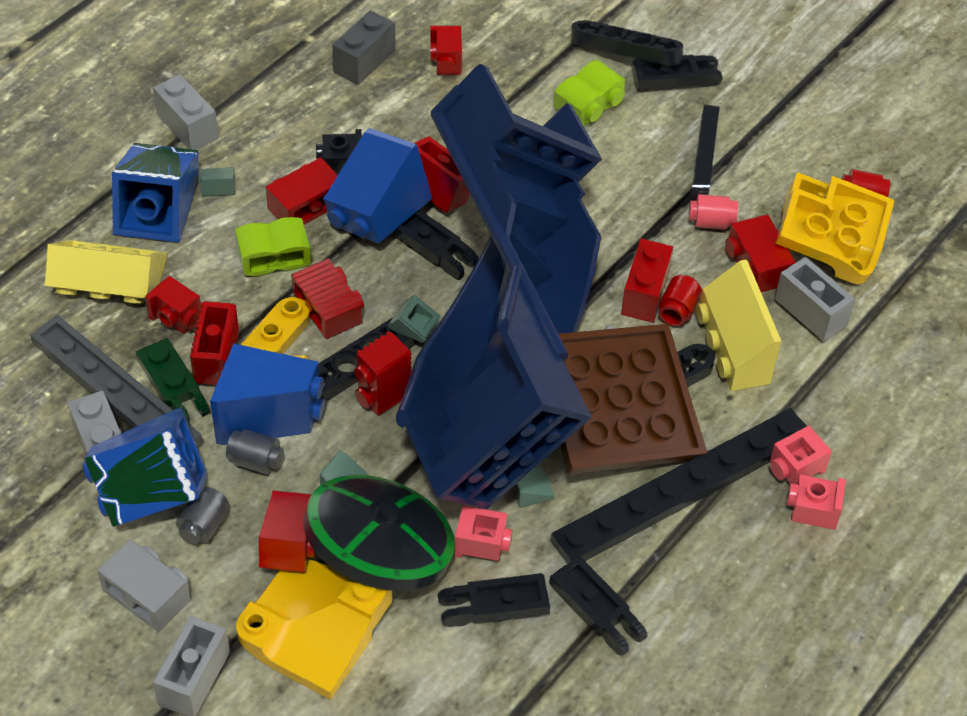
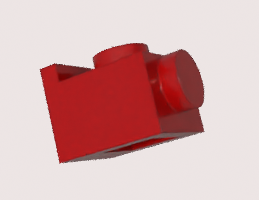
[430,26,462,75]
[145,275,201,334]

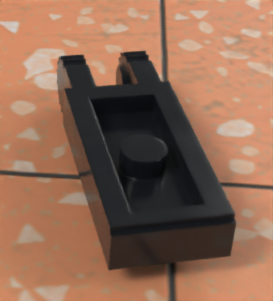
[632,54,723,90]
[392,209,478,279]
[549,556,648,656]
[437,573,550,627]

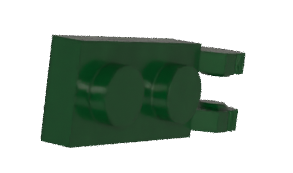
[135,337,209,422]

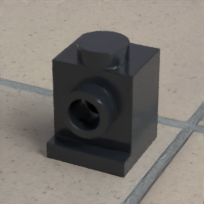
[316,129,362,175]

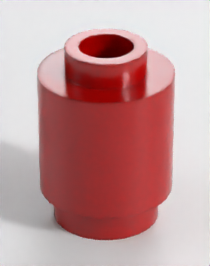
[841,169,891,197]
[658,275,702,326]

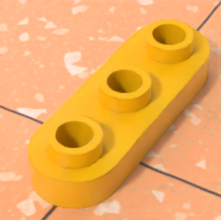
[241,297,310,354]

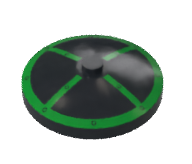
[303,475,455,591]

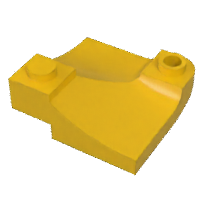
[776,172,895,284]
[236,558,392,700]

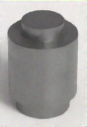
[226,429,284,475]
[176,487,229,544]

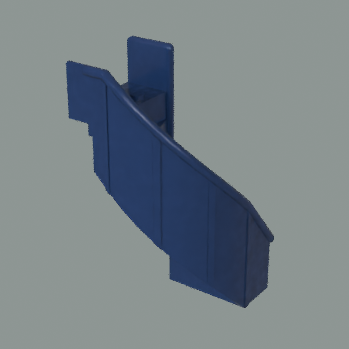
[396,64,602,509]

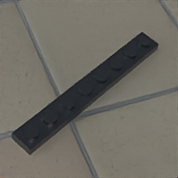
[550,408,807,564]

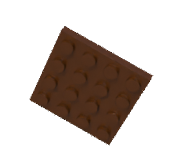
[559,324,707,475]

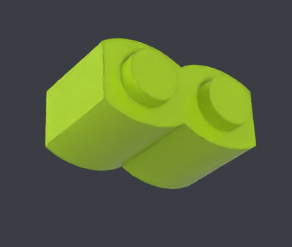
[553,60,625,126]
[235,217,311,276]

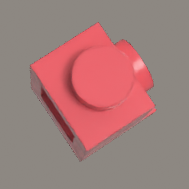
[770,426,832,484]
[787,475,846,530]
[454,505,513,561]

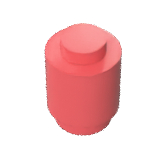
[689,194,738,230]

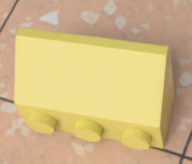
[44,240,168,303]
[696,260,781,391]

